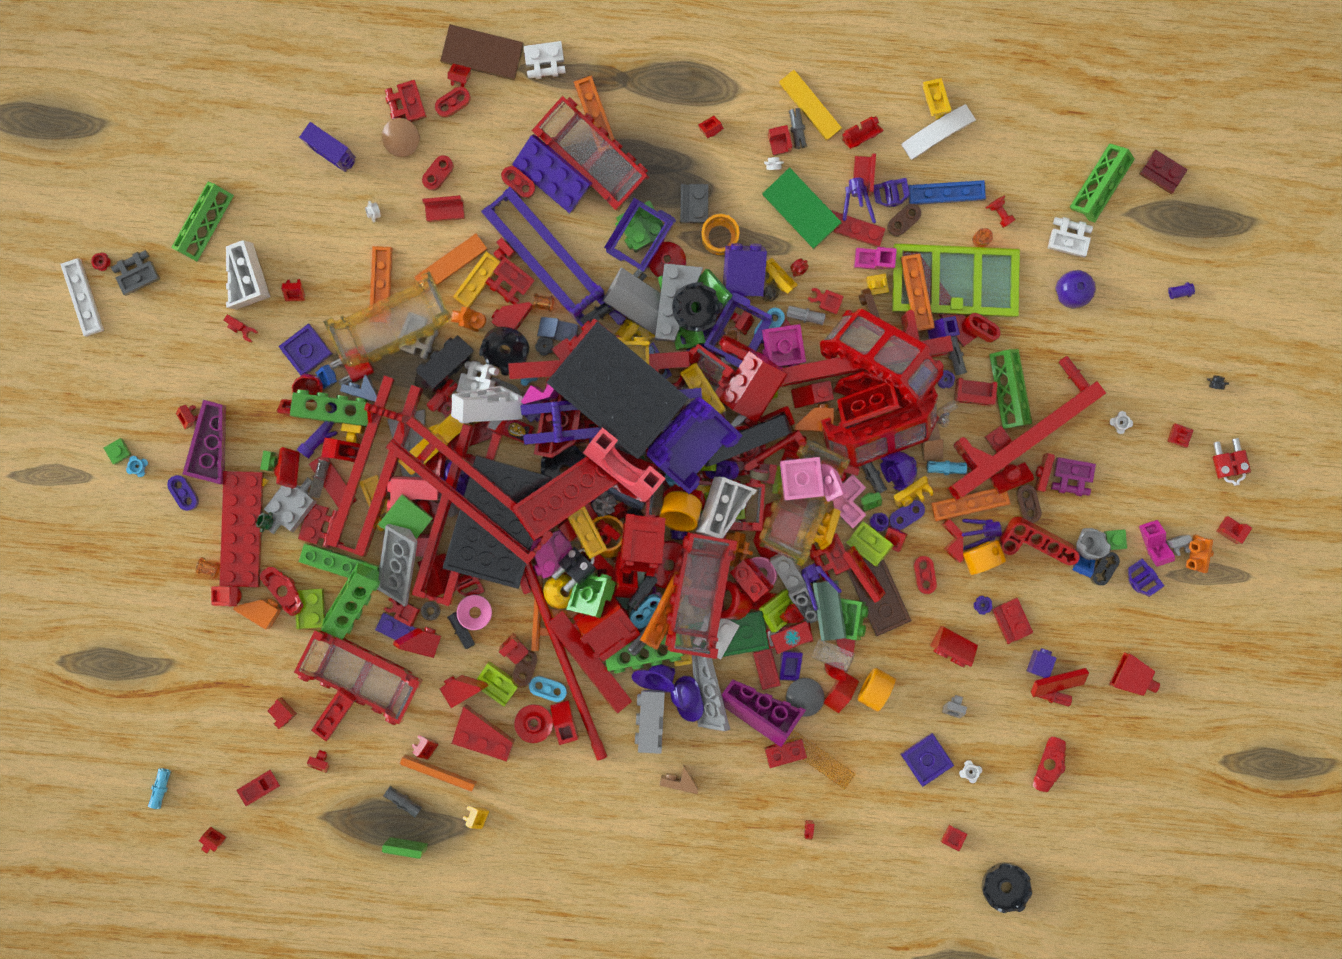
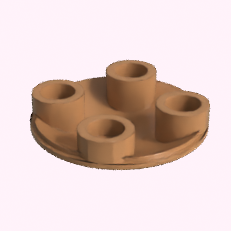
[382,118,420,157]

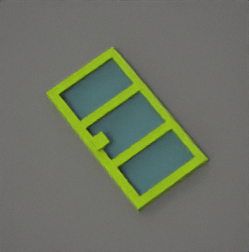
[892,243,1020,317]

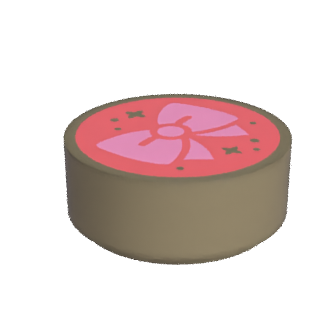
[749,468,770,481]

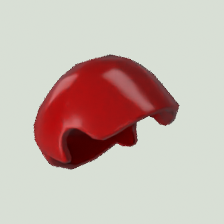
[292,374,324,402]

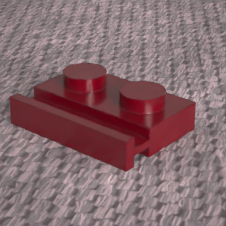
[1139,149,1188,194]

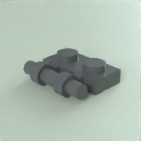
[111,250,160,296]

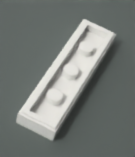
[61,258,104,337]

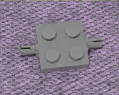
[264,477,317,534]

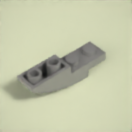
[770,550,818,624]

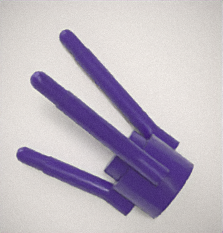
[843,178,876,224]
[962,519,1002,550]
[802,563,842,611]

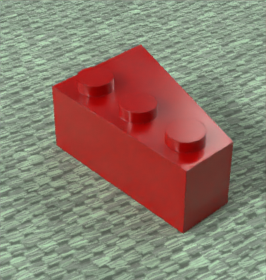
[451,704,515,762]

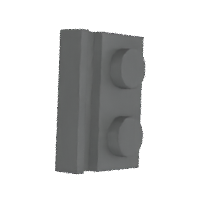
[680,184,708,224]

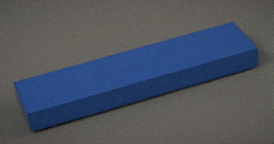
[908,180,986,205]

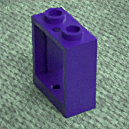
[299,122,356,172]

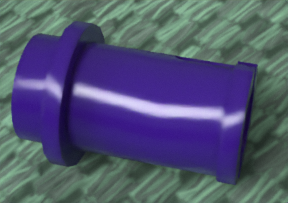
[1168,282,1195,299]

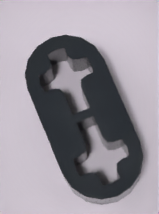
[1090,552,1120,586]

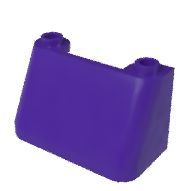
[647,397,743,494]

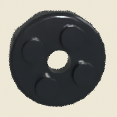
[672,282,723,332]
[479,327,530,375]
[541,445,586,480]
[982,862,1032,913]

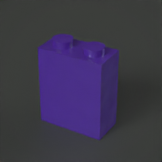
[723,243,767,296]

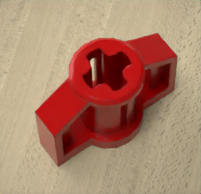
[456,574,485,597]

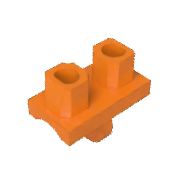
[451,307,486,332]
[726,532,753,567]
[1186,534,1214,573]

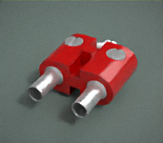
[1212,438,1251,486]

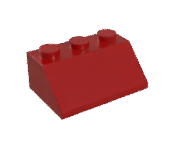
[719,351,788,422]
[837,382,902,428]

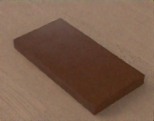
[440,24,524,81]
[847,558,912,637]

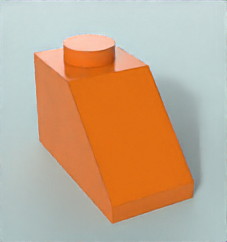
[793,404,834,432]
[233,598,282,630]

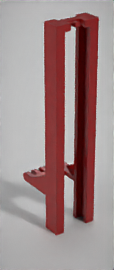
[780,310,953,388]
[508,351,690,379]
[327,376,424,557]
[947,381,1106,501]
[386,415,553,564]
[412,423,503,606]

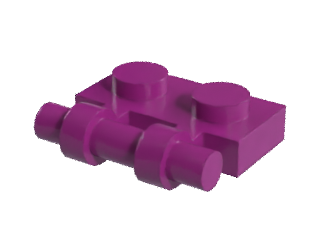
[1051,457,1096,496]

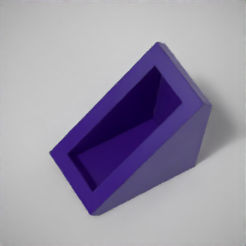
[780,650,803,681]

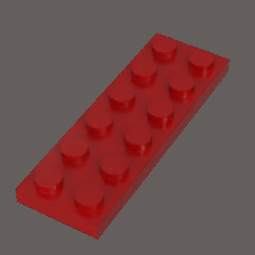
[511,456,619,541]
[219,471,264,587]

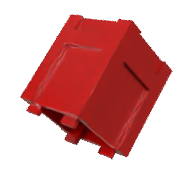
[619,514,666,577]
[573,595,641,662]

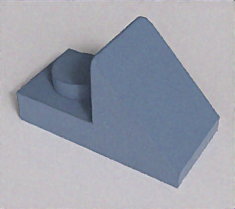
[537,317,578,341]
[340,375,378,402]

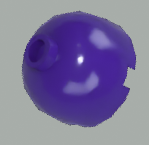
[1055,270,1096,309]
[880,451,917,491]

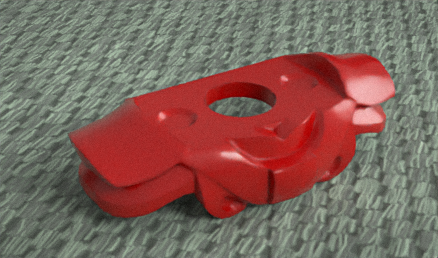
[260,567,303,616]
[1033,737,1066,792]

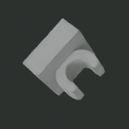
[1166,535,1192,556]
[942,695,967,718]

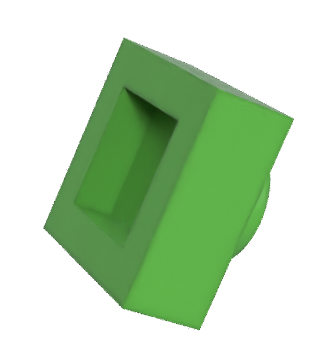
[104,438,132,465]
[260,450,277,471]
[861,492,882,512]
[1104,529,1127,550]

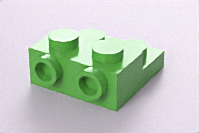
[615,200,664,253]
[567,572,616,618]
[841,598,868,640]

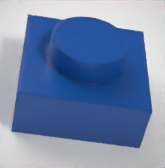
[315,364,337,390]
[1072,554,1095,577]

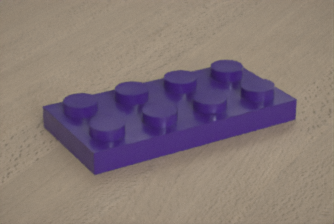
[512,134,592,214]

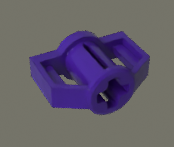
[874,178,910,207]
[1127,558,1165,597]

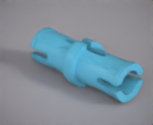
[927,460,967,475]
[148,768,171,809]

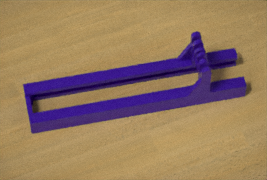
[481,187,626,327]
[520,388,702,445]

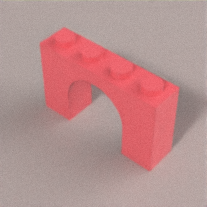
[583,427,665,502]
[387,476,440,557]

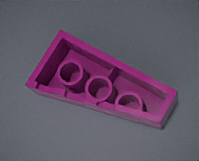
[182,400,226,484]
[722,679,806,747]

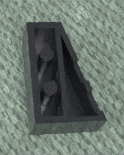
[414,335,474,399]

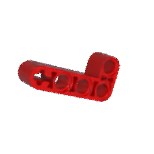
[999,516,1079,566]

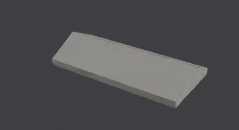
[602,268,661,335]
[378,524,418,606]

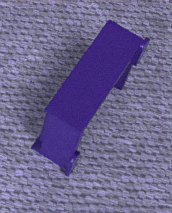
[604,198,676,272]
[704,293,773,368]

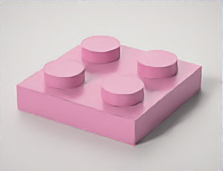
[780,457,824,500]

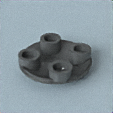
[786,678,824,717]

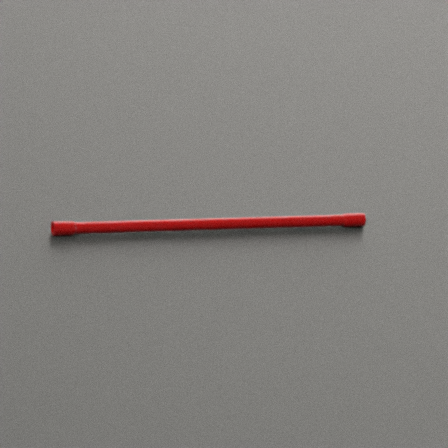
[524,561,607,761]

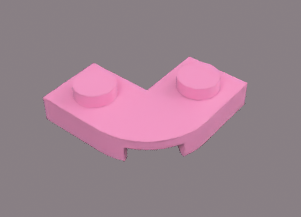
[821,464,847,502]
[833,474,866,528]

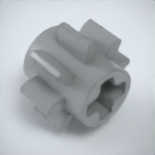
[592,491,617,516]

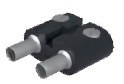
[551,546,597,592]

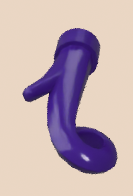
[296,403,338,459]

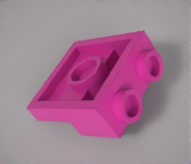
[762,324,806,368]
[530,530,572,579]

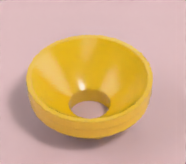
[543,574,573,609]

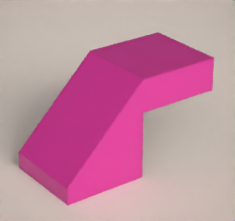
[854,247,897,270]
[521,384,559,405]
[1139,520,1175,567]

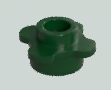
[256,512,274,533]

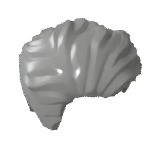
[1076,528,1111,560]

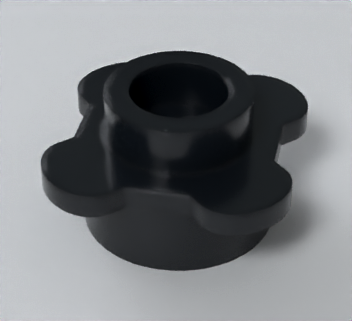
[1207,375,1229,390]

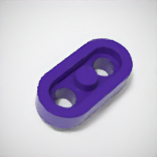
[705,460,739,480]
[167,475,199,511]
[889,500,925,530]

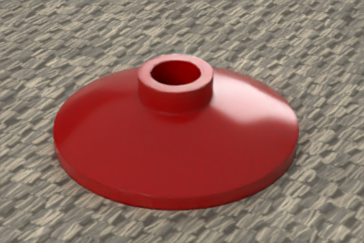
[649,242,686,277]
[514,704,553,743]

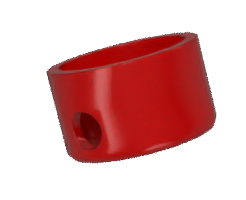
[709,581,752,620]

